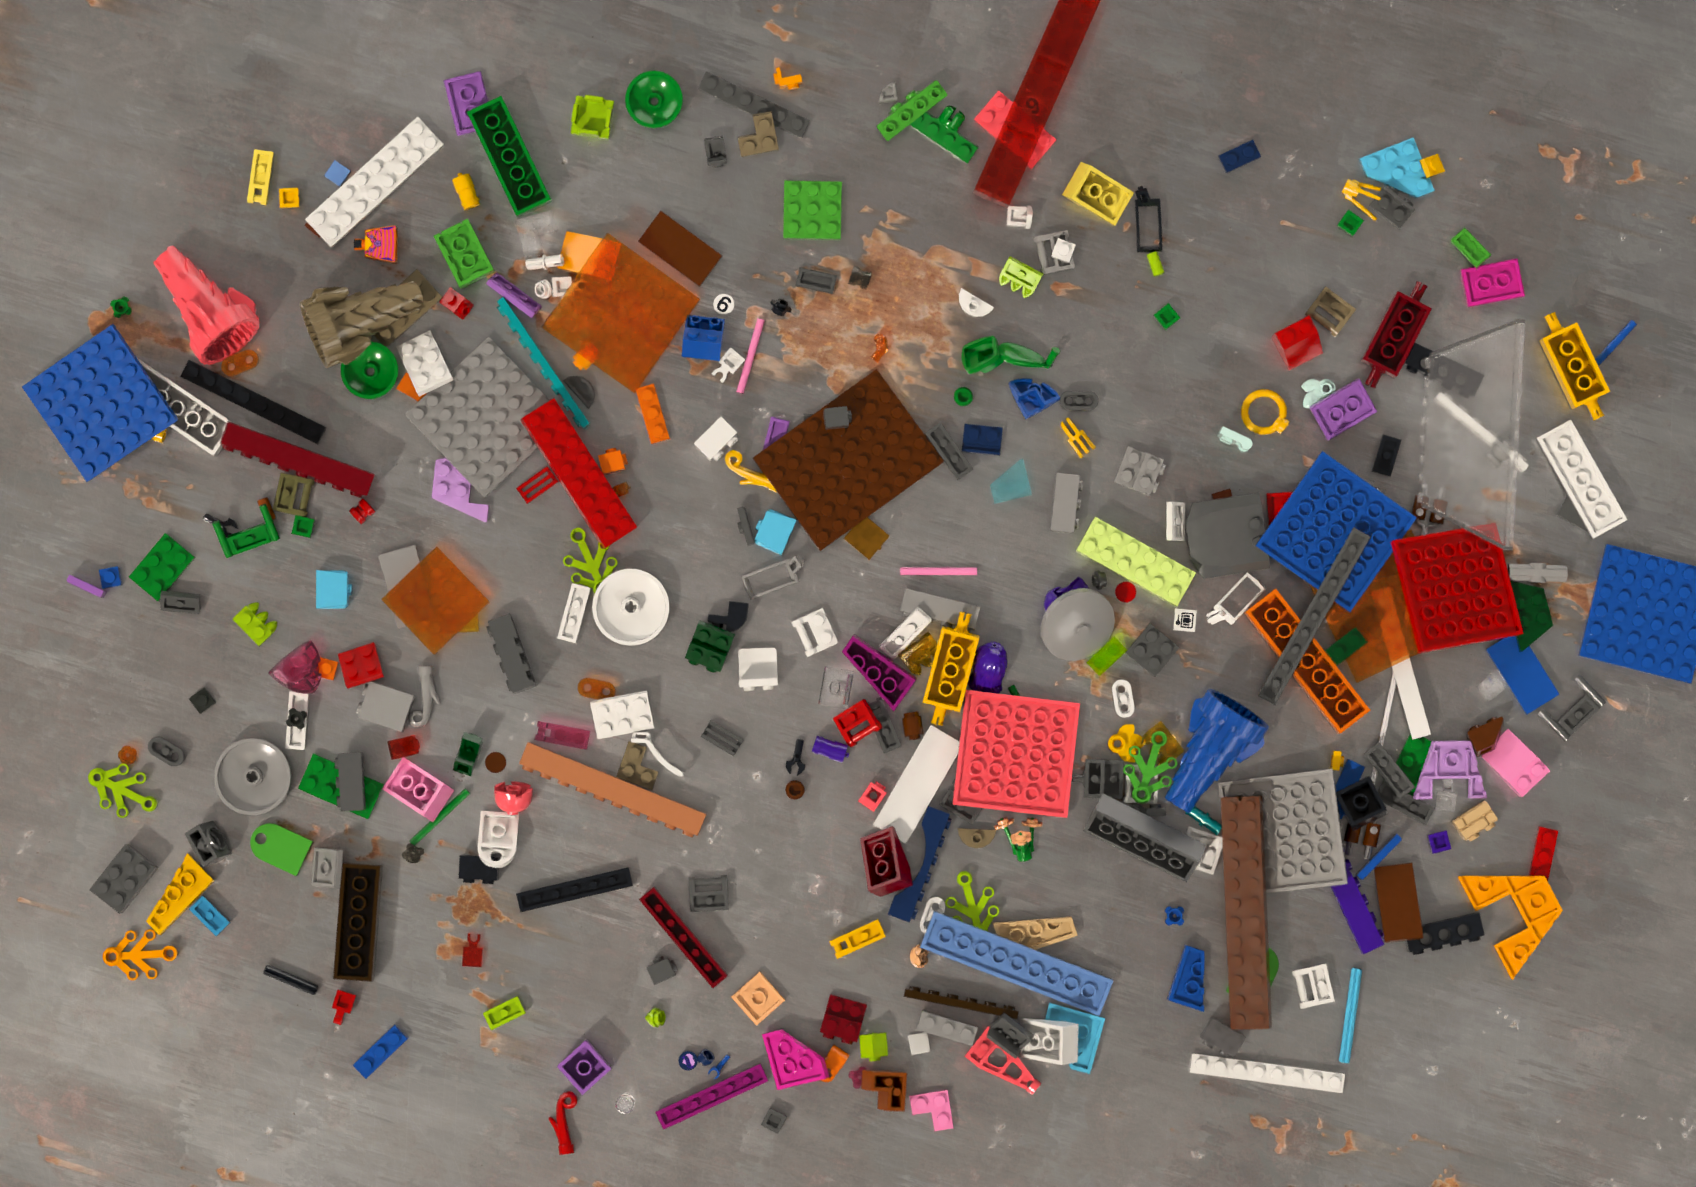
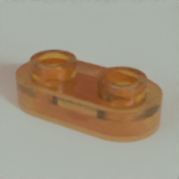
[221,350,259,377]
[578,678,616,700]

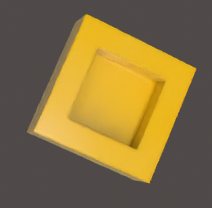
[1420,154,1445,178]
[279,188,300,209]
[1330,751,1344,771]

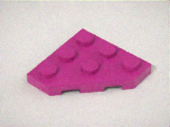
[762,1029,829,1090]

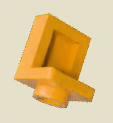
[773,67,802,90]

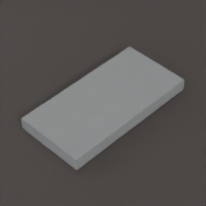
[378,545,436,629]

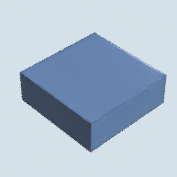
[324,160,351,187]

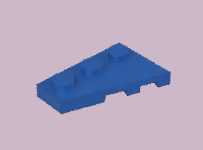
[1167,945,1205,1012]

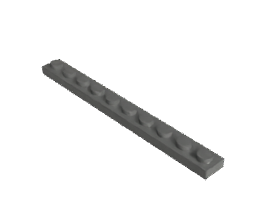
[1258,527,1370,705]

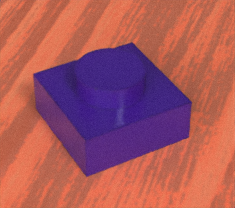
[1427,830,1451,854]

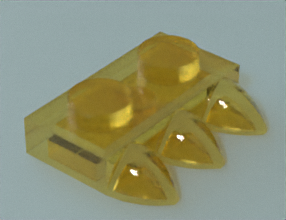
[898,632,938,675]
[1141,721,1185,765]

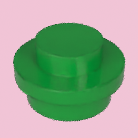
[954,387,973,406]

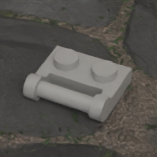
[1033,230,1075,275]

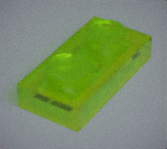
[1086,636,1127,677]

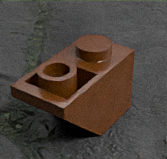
[1467,717,1504,757]

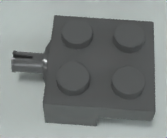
[1071,759,1124,799]

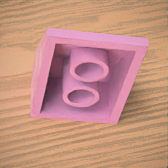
[1481,729,1550,797]
[382,757,454,822]

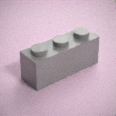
[1050,473,1083,533]
[917,1010,978,1046]

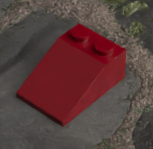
[860,826,913,897]

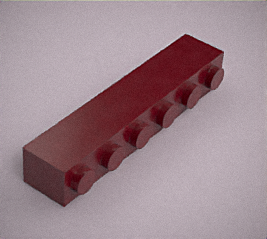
[639,887,728,988]

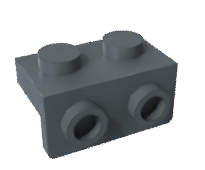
[986,1013,1034,1059]

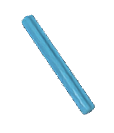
[1339,968,1362,1063]

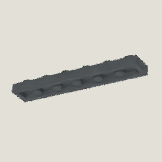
[698,72,810,138]

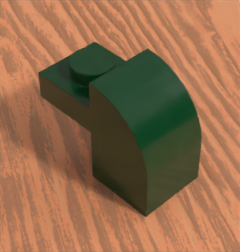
[453,732,483,776]

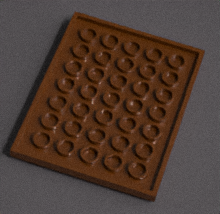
[752,369,944,551]

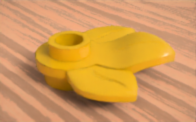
[1108,724,1146,762]

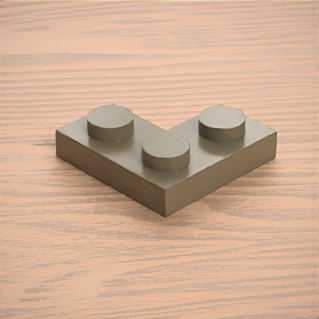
[737,111,779,157]
[616,741,659,790]

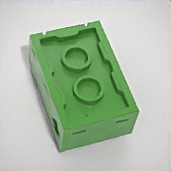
[434,218,495,289]

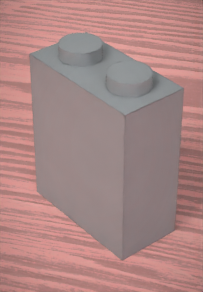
[356,681,415,732]

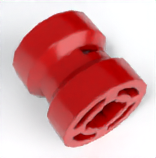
[349,498,376,525]

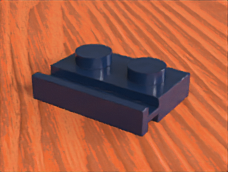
[962,424,1003,456]

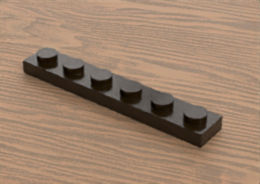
[903,986,1019,1019]

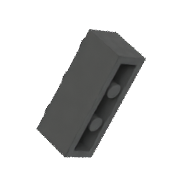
[335,752,366,811]

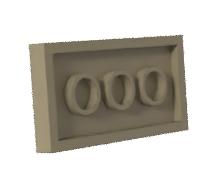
[374,269,442,347]

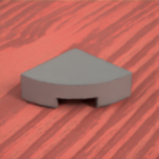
[879,82,898,104]

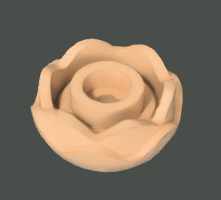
[910,944,929,968]

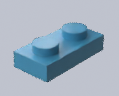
[189,895,231,936]

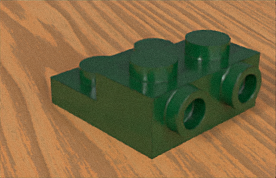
[685,620,735,673]

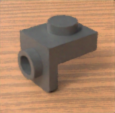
[704,136,727,167]

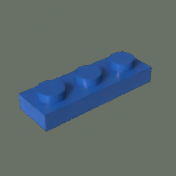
[353,1025,408,1079]

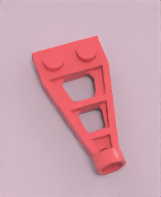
[965,1026,1041,1095]

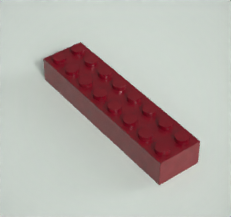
[220,421,375,498]

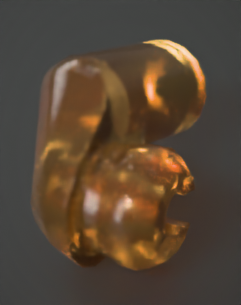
[871,333,888,363]

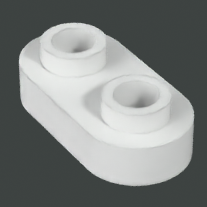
[1112,679,1135,718]
[920,897,945,933]

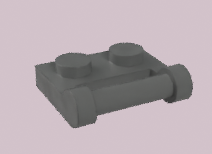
[689,875,729,912]

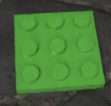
[783,181,842,240]

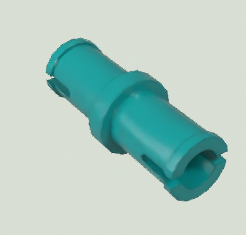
[1185,806,1222,835]

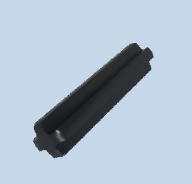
[263,965,318,995]

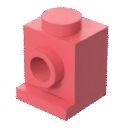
[858,781,887,812]

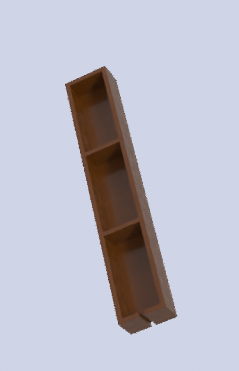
[1221,796,1272,1030]

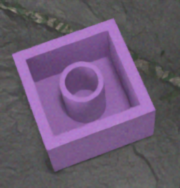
[557,1039,612,1095]

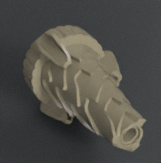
[299,281,425,369]

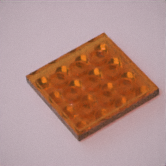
[381,547,490,655]

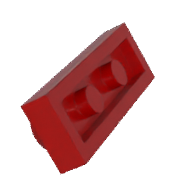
[1528,827,1558,881]

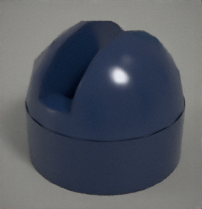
[698,1049,715,1066]

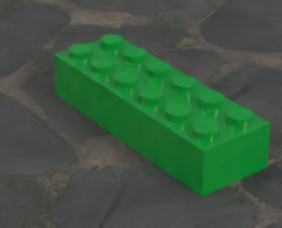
[467,96,552,218]

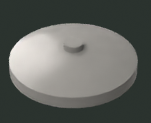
[1041,588,1115,661]
[214,738,291,815]

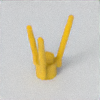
[1342,179,1381,220]

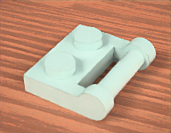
[1217,426,1253,452]

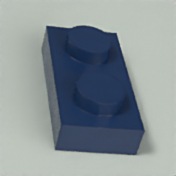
[1218,140,1261,174]

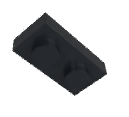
[1372,434,1401,477]

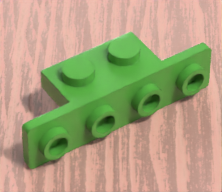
[876,80,947,141]

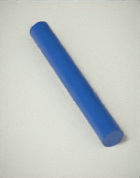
[1595,320,1637,367]

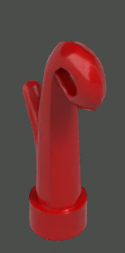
[548,1091,577,1155]

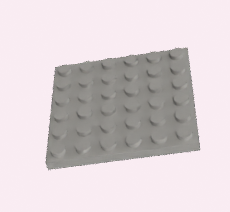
[405,337,550,498]
[1218,769,1348,894]

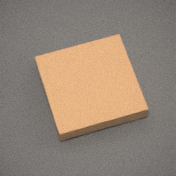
[731,972,785,1026]

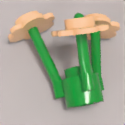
[994,817,1043,862]

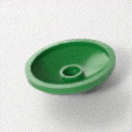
[625,71,683,128]
[341,342,398,399]

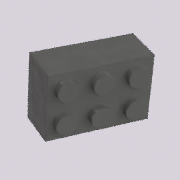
[89,844,159,914]

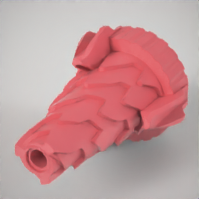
[153,246,259,365]

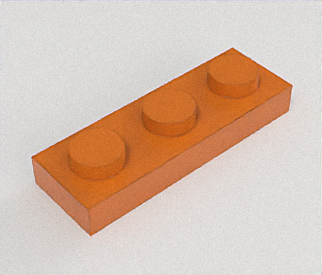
[636,384,670,444]

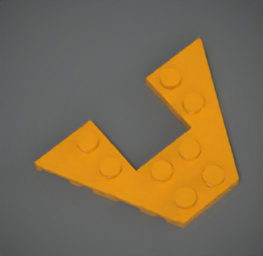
[1458,876,1563,980]

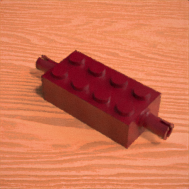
[1361,281,1432,389]

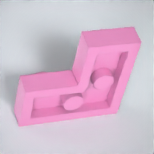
[910,1090,953,1131]

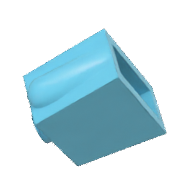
[755,509,797,556]
[316,570,352,609]

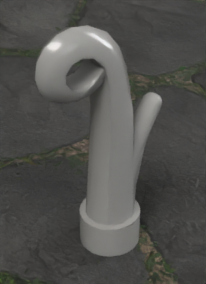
[408,666,441,727]

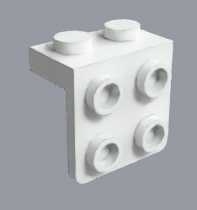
[738,647,778,691]

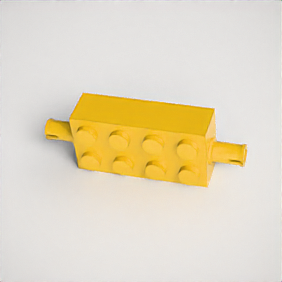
[1539,312,1610,421]
[923,611,980,726]

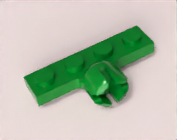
[910,105,979,164]

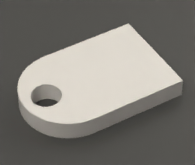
[478,811,520,868]

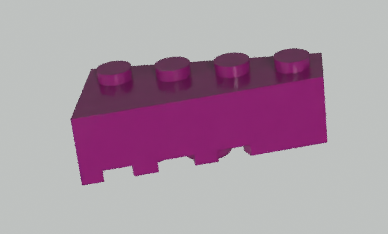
[842,634,917,711]

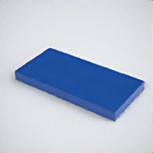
[1485,636,1560,715]

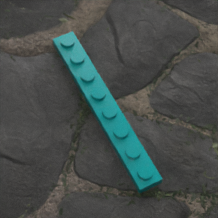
[497,297,590,429]

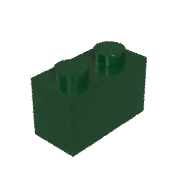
[1325,627,1368,666]

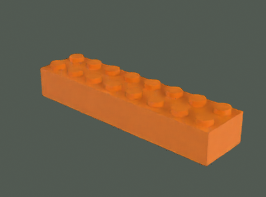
[1244,588,1370,734]

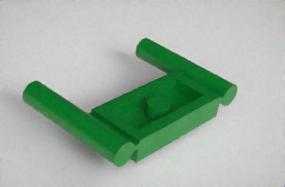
[212,504,280,558]

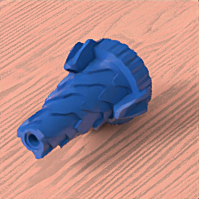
[1165,689,1269,813]

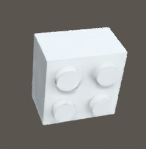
[694,417,738,462]

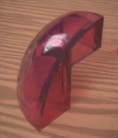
[268,640,322,694]

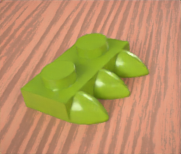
[999,256,1043,298]
[233,602,277,647]

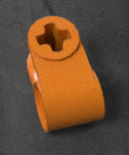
[821,1045,850,1082]

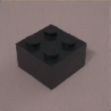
[1336,776,1387,831]

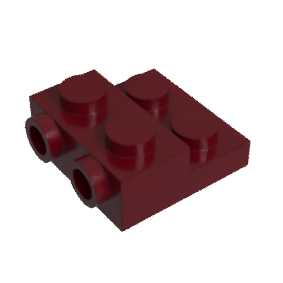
[820,994,867,1045]

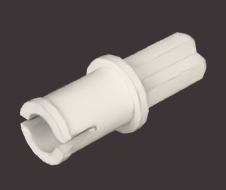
[525,254,564,270]

